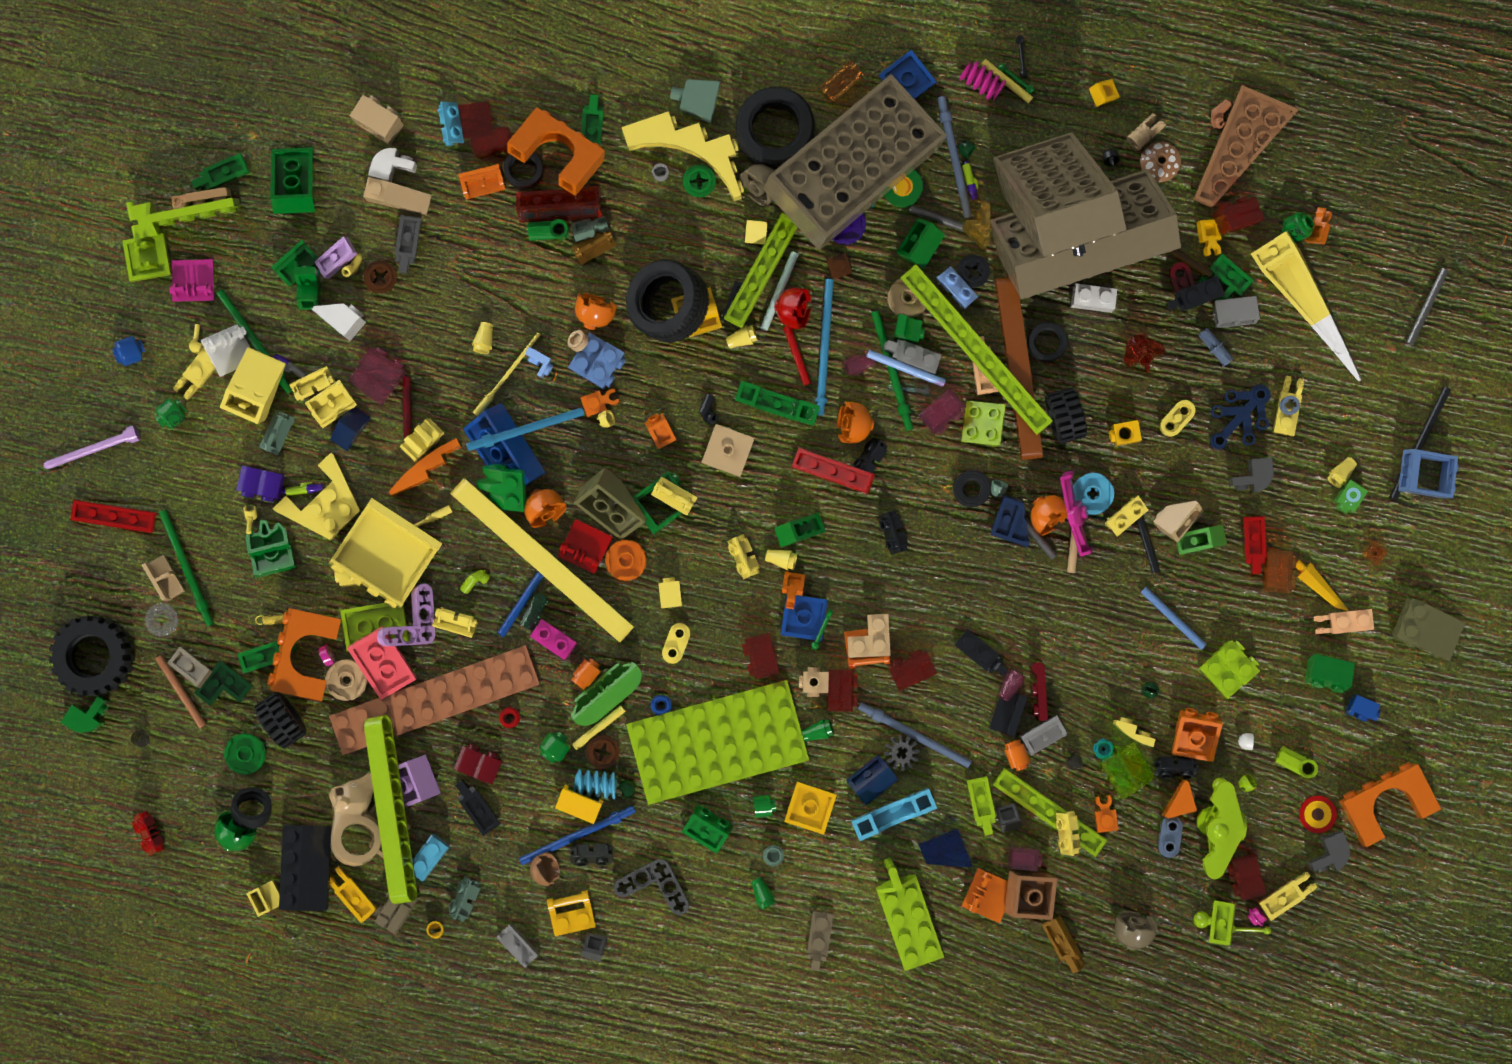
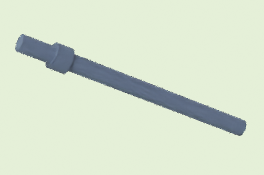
[937,96,972,219]
[857,702,972,768]

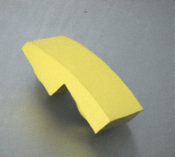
[1113,717,1155,747]

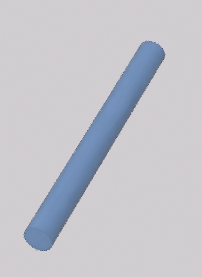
[1140,587,1207,650]

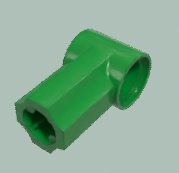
[528,219,570,241]

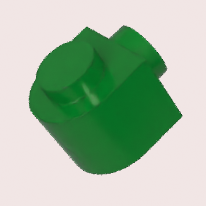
[753,794,776,818]

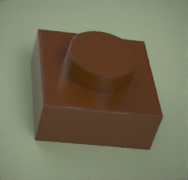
[826,253,853,280]

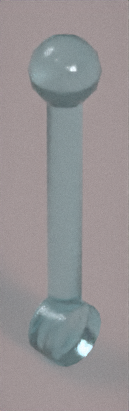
[887,384,930,396]

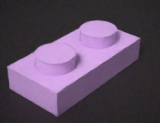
[315,236,358,279]

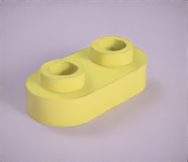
[1160,400,1195,437]
[662,623,690,664]

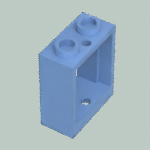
[1398,449,1458,498]

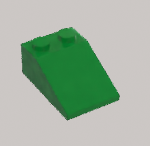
[270,147,316,214]

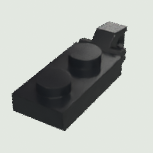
[1166,276,1225,312]
[954,629,1008,676]
[455,780,501,836]

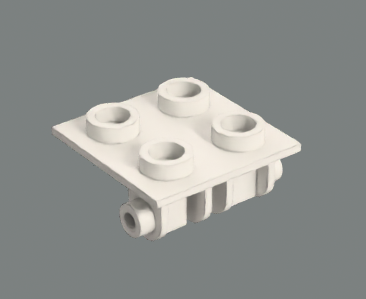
[200,324,250,377]

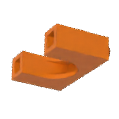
[507,107,605,196]
[268,608,341,701]
[1339,762,1441,847]

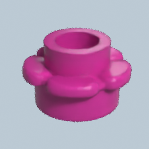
[1248,906,1267,926]

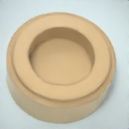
[567,330,589,352]

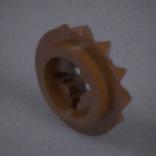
[364,260,397,294]
[586,735,620,769]

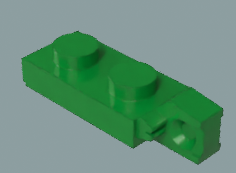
[581,95,604,146]
[191,153,250,191]
[237,641,298,674]

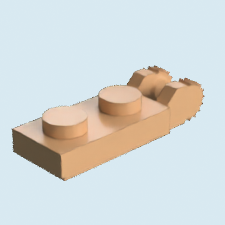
[1314,609,1374,634]

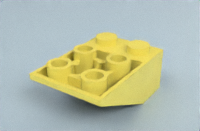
[220,347,286,424]

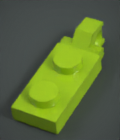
[966,776,996,836]

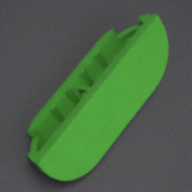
[571,662,642,726]

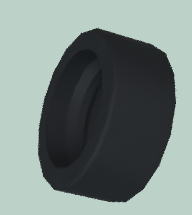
[503,152,544,190]
[1027,322,1068,362]
[231,787,272,829]

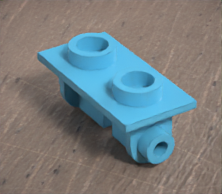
[437,102,464,146]

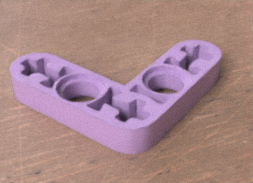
[377,584,435,646]

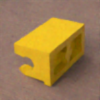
[555,785,604,824]

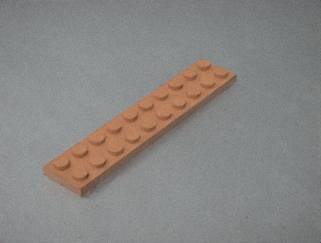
[329,645,540,755]

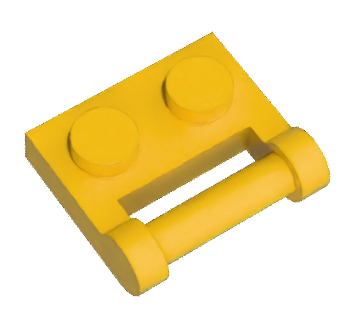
[547,890,596,936]

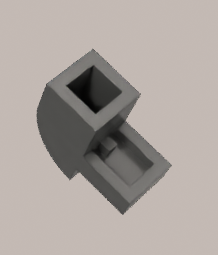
[1229,458,1274,494]
[1307,830,1350,873]

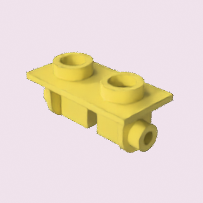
[289,366,336,401]
[651,477,697,515]
[1105,495,1148,537]
[727,534,760,580]
[432,607,478,638]
[1056,811,1081,856]

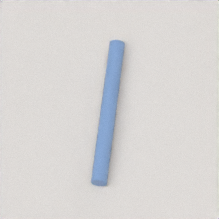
[866,349,945,387]

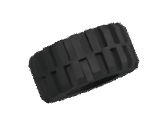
[49,616,135,696]

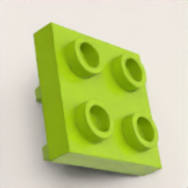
[122,233,172,282]

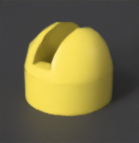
[597,410,615,428]

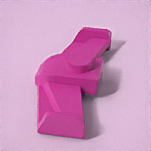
[1060,471,1093,557]

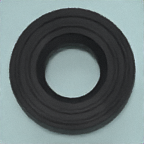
[953,470,991,508]

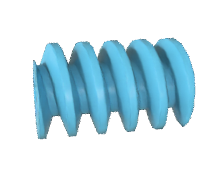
[573,769,617,799]

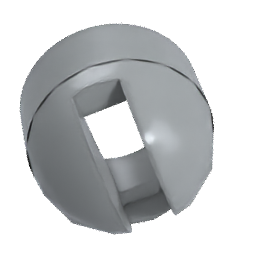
[652,163,669,182]

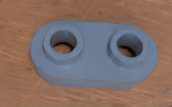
[1158,817,1183,858]

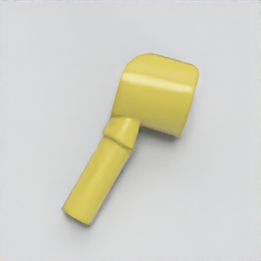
[189,324,203,354]
[243,506,258,534]

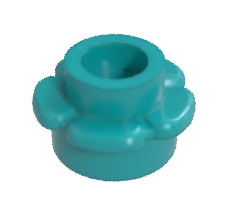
[1093,739,1114,759]

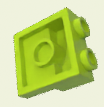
[1198,640,1260,699]

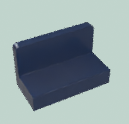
[846,754,898,805]

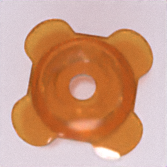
[1362,541,1388,566]

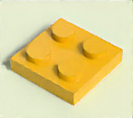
[784,782,837,835]

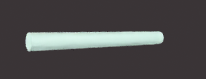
[760,251,799,331]

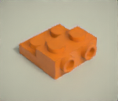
[1171,708,1223,762]

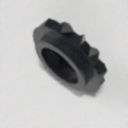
[957,255,990,288]

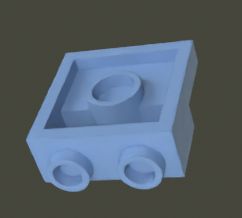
[568,332,626,390]

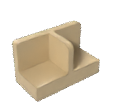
[142,555,186,601]

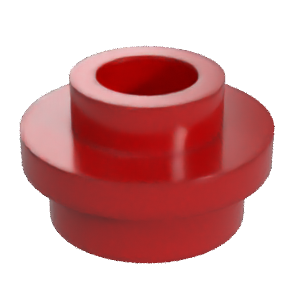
[499,707,520,728]

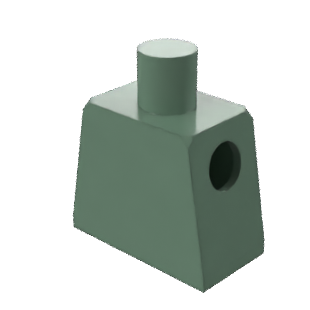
[670,79,720,124]

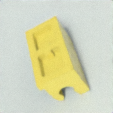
[305,380,357,428]

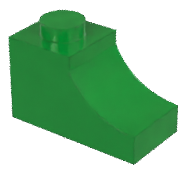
[893,314,925,344]
[774,512,826,548]

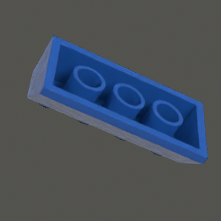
[463,403,546,488]

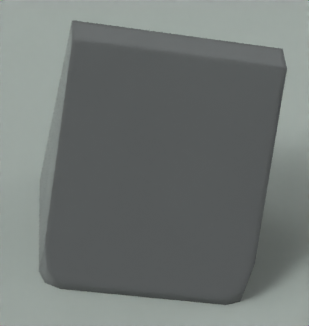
[995,803,1022,833]
[581,932,608,962]

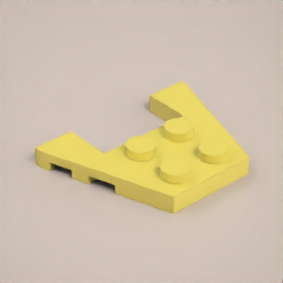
[272,453,361,540]

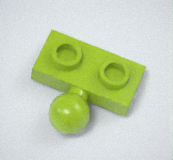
[1193,900,1236,946]

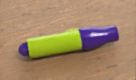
[962,161,978,201]
[282,482,323,496]

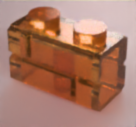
[1263,550,1297,593]

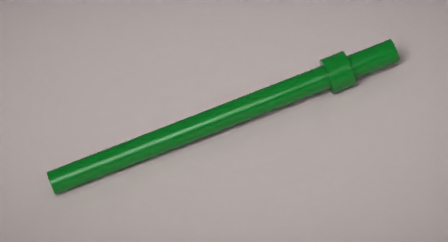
[216,289,293,394]
[871,311,914,431]
[159,509,214,627]

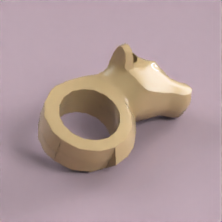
[329,773,381,867]

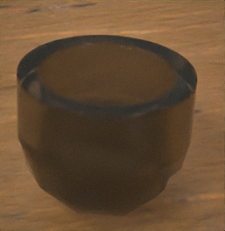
[131,729,150,748]
[1064,752,1083,771]

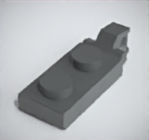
[395,215,422,274]

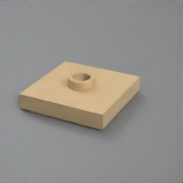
[701,424,755,477]

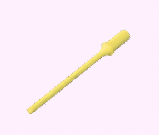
[472,332,541,417]
[413,505,453,527]

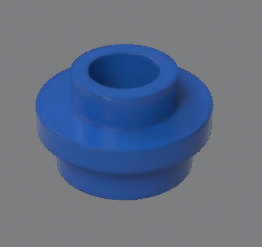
[651,695,672,715]

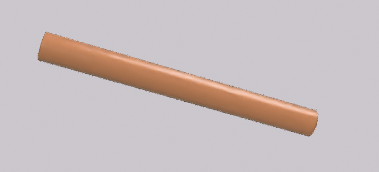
[155,655,207,729]

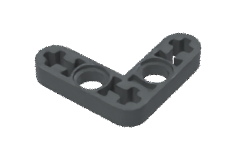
[614,858,689,915]

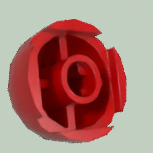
[774,288,811,330]

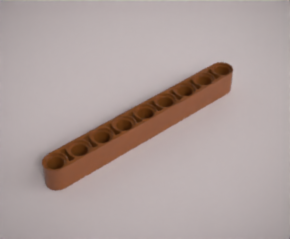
[995,277,1043,461]

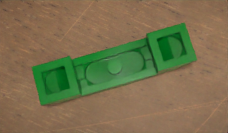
[735,380,820,426]

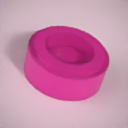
[318,644,336,666]

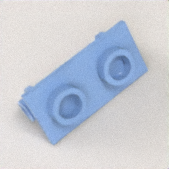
[937,266,978,309]

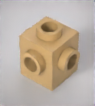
[799,667,829,697]

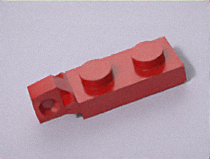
[1242,516,1267,575]

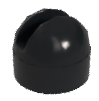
[1102,148,1120,166]

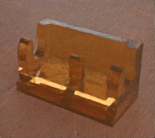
[817,59,864,102]

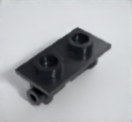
[852,437,888,473]
[878,510,909,555]
[1154,756,1199,779]

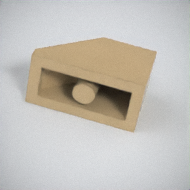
[1154,501,1204,543]

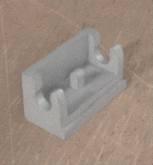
[1213,296,1260,328]
[1019,715,1067,756]
[496,923,540,968]

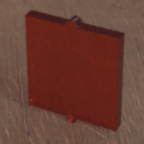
[458,101,493,139]

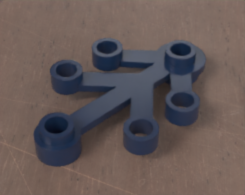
[1209,384,1271,450]

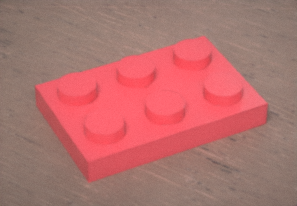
[347,625,417,700]

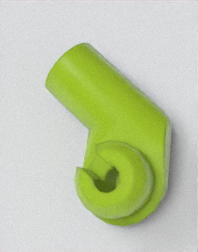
[460,570,490,594]

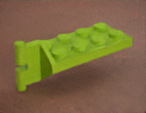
[126,198,241,243]
[876,858,944,971]

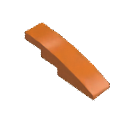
[389,438,462,497]

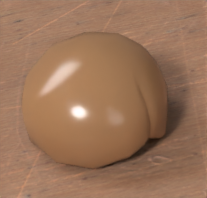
[530,852,560,886]

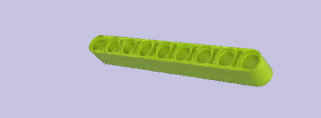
[364,715,417,904]

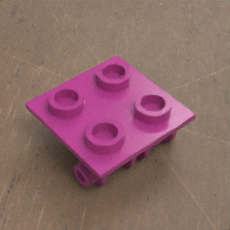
[169,259,214,302]

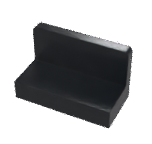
[989,689,1027,737]

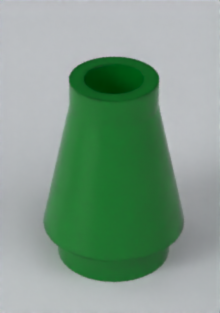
[802,719,834,742]
[750,877,776,910]

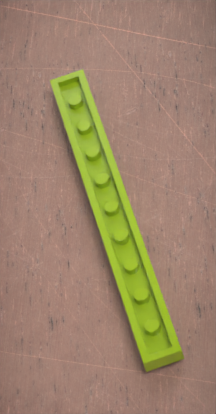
[900,264,1053,435]

